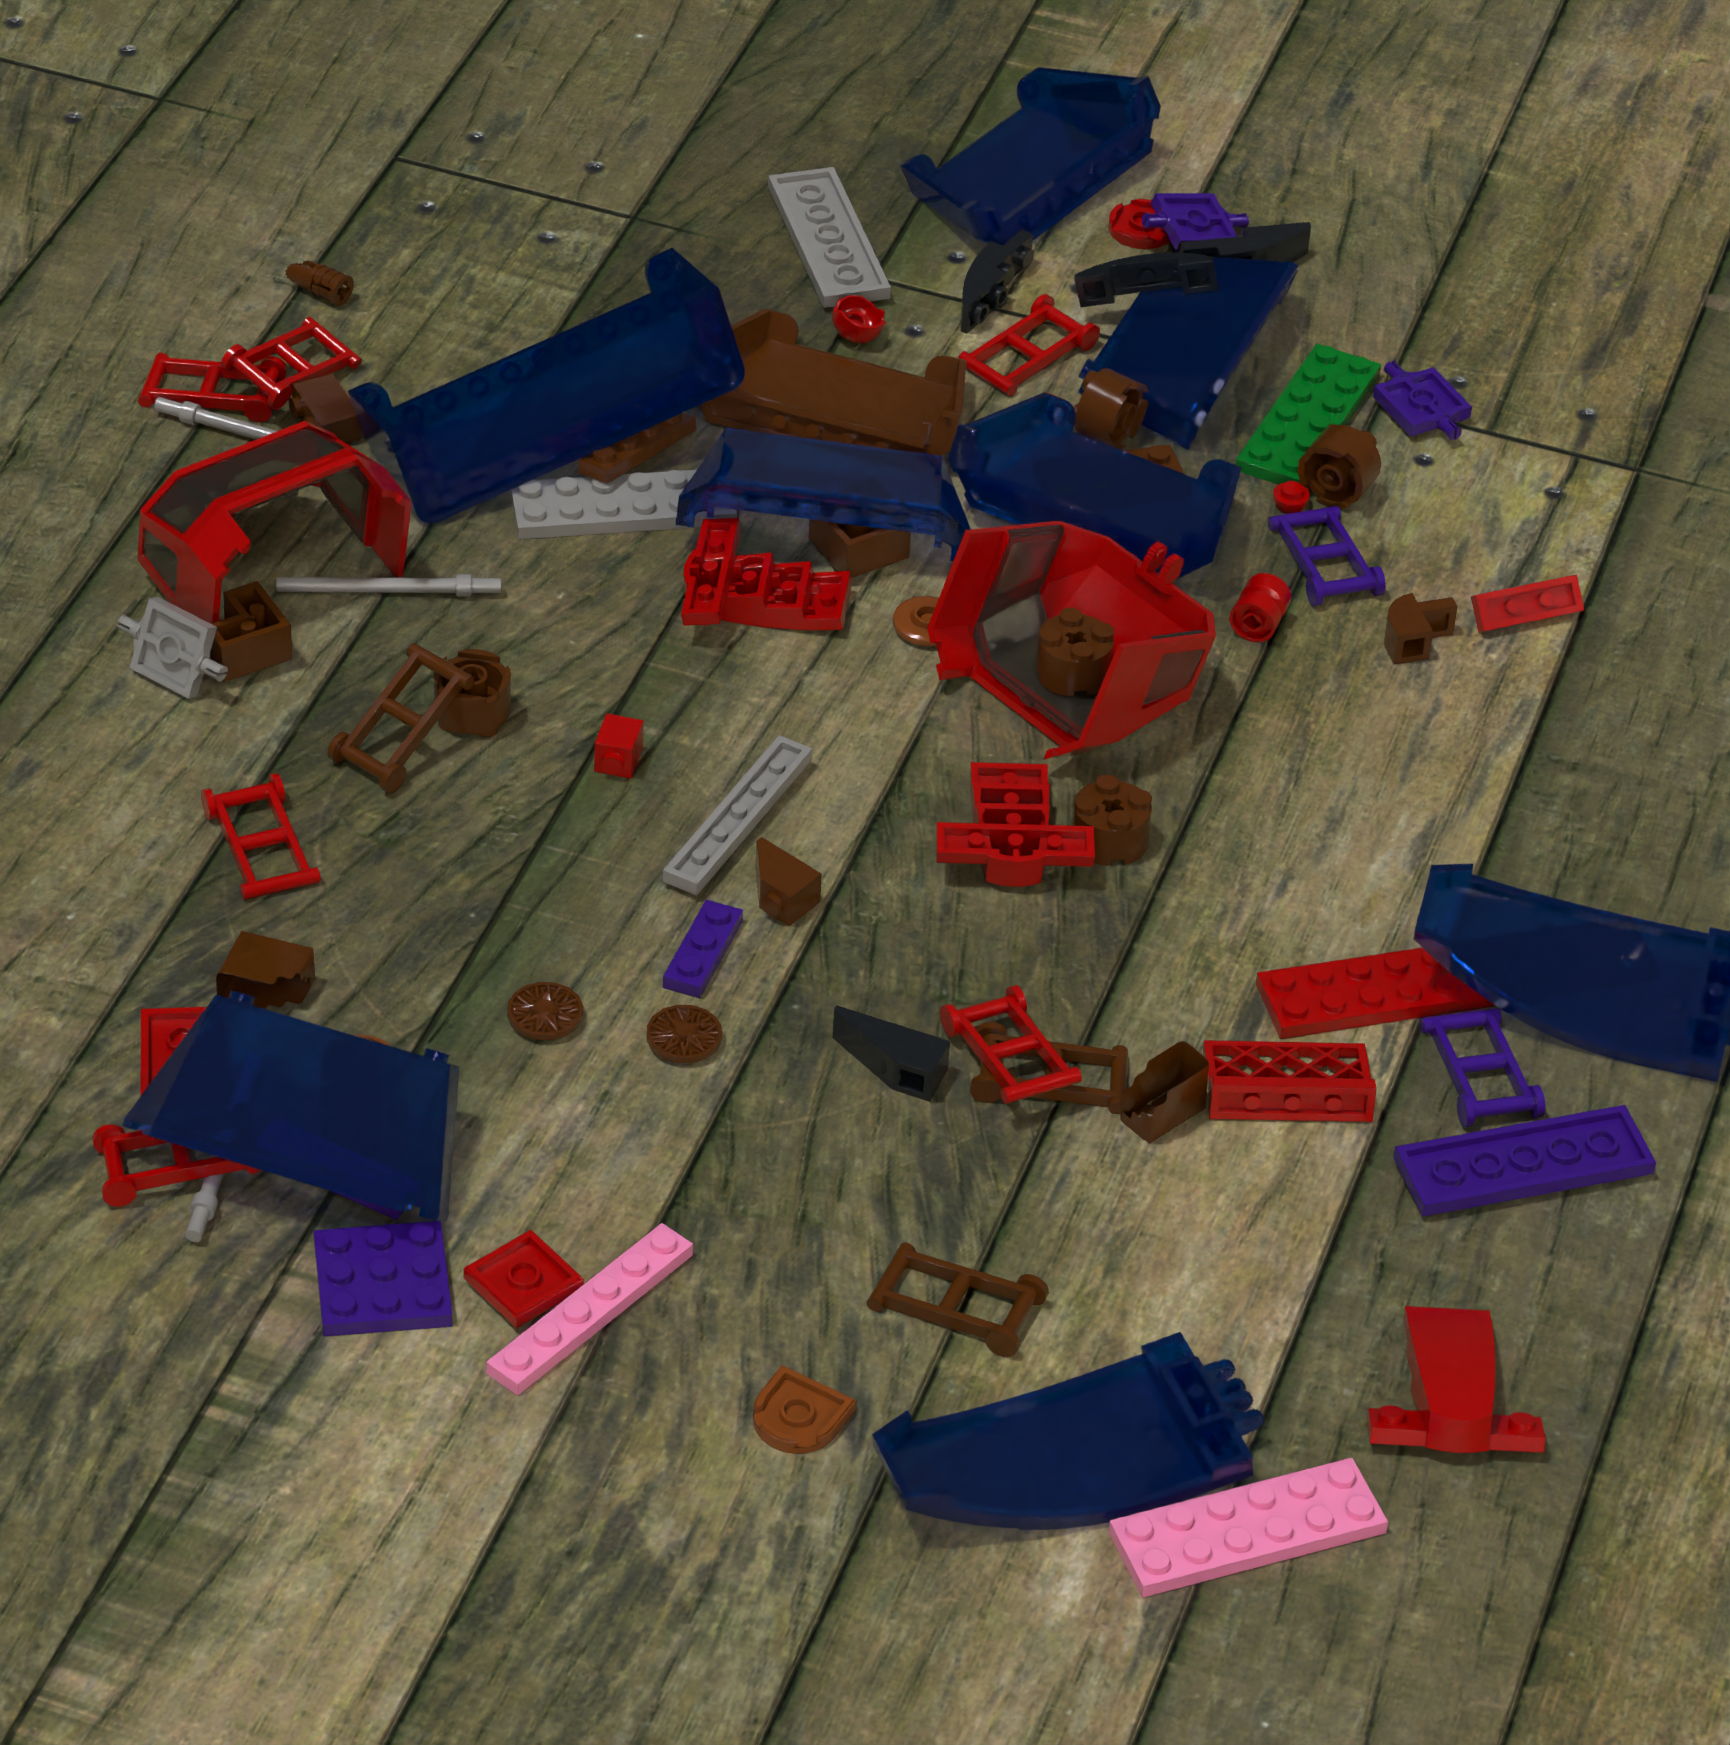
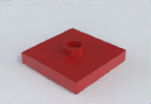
[463,1229,584,1328]

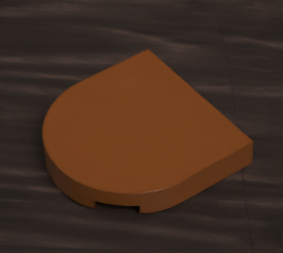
[753,1365,857,1454]

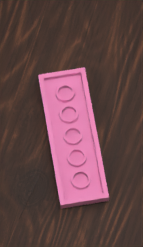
[1108,1458,1388,1598]

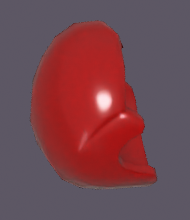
[832,295,886,344]

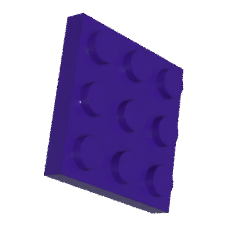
[313,1221,452,1337]

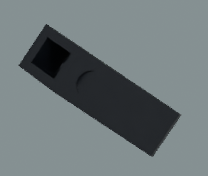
[832,1005,950,1102]

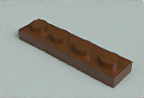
[578,407,696,484]

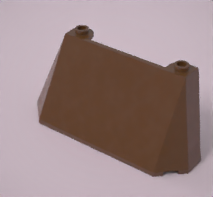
[682,309,967,475]

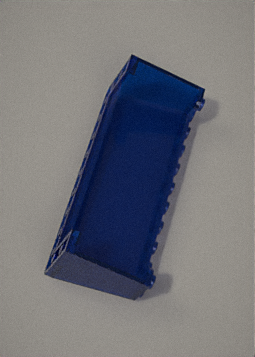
[348,248,745,524]

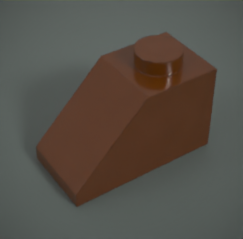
[755,837,822,926]

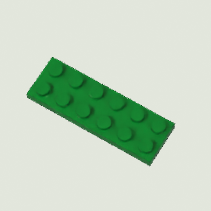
[1235,343,1381,485]

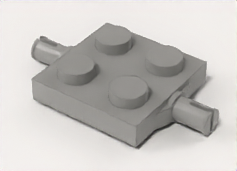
[117,597,228,699]

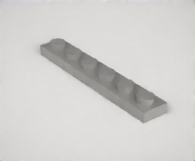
[663,735,813,896]

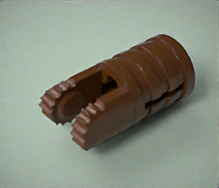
[285,260,354,306]

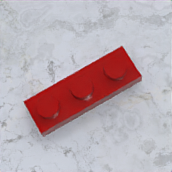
[1471,574,1584,633]

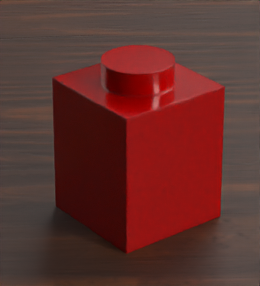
[594,713,644,779]

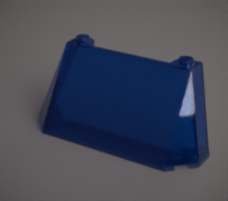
[900,67,1161,246]
[1078,257,1299,450]
[948,392,1242,580]
[676,428,971,561]
[122,990,459,1222]

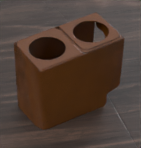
[216,931,316,1012]
[1120,1041,1209,1143]

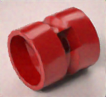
[1229,573,1292,642]

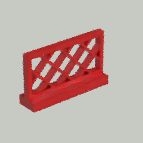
[1203,1040,1377,1122]

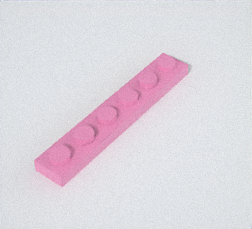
[486,1223,693,1396]

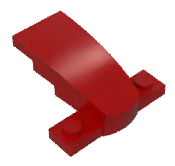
[681,518,852,630]
[936,762,1095,887]
[1366,1306,1546,1453]

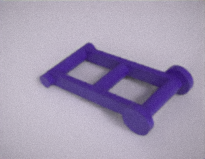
[1268,506,1386,606]
[1420,1008,1545,1127]

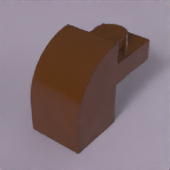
[1384,593,1458,664]

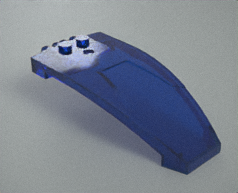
[1414,864,1730,1082]
[872,1332,1265,1530]

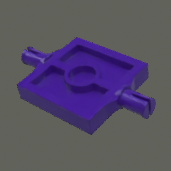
[1142,193,1249,251]
[1373,360,1472,441]

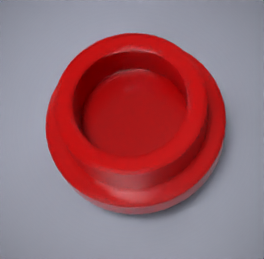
[1273,481,1310,514]

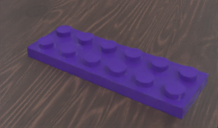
[1393,1105,1656,1217]

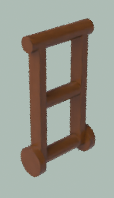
[327,643,475,794]
[970,1022,1128,1114]
[867,1242,1049,1357]

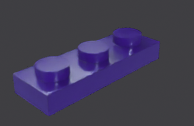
[662,899,743,999]

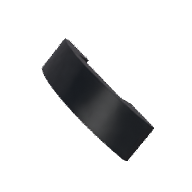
[1074,253,1219,307]

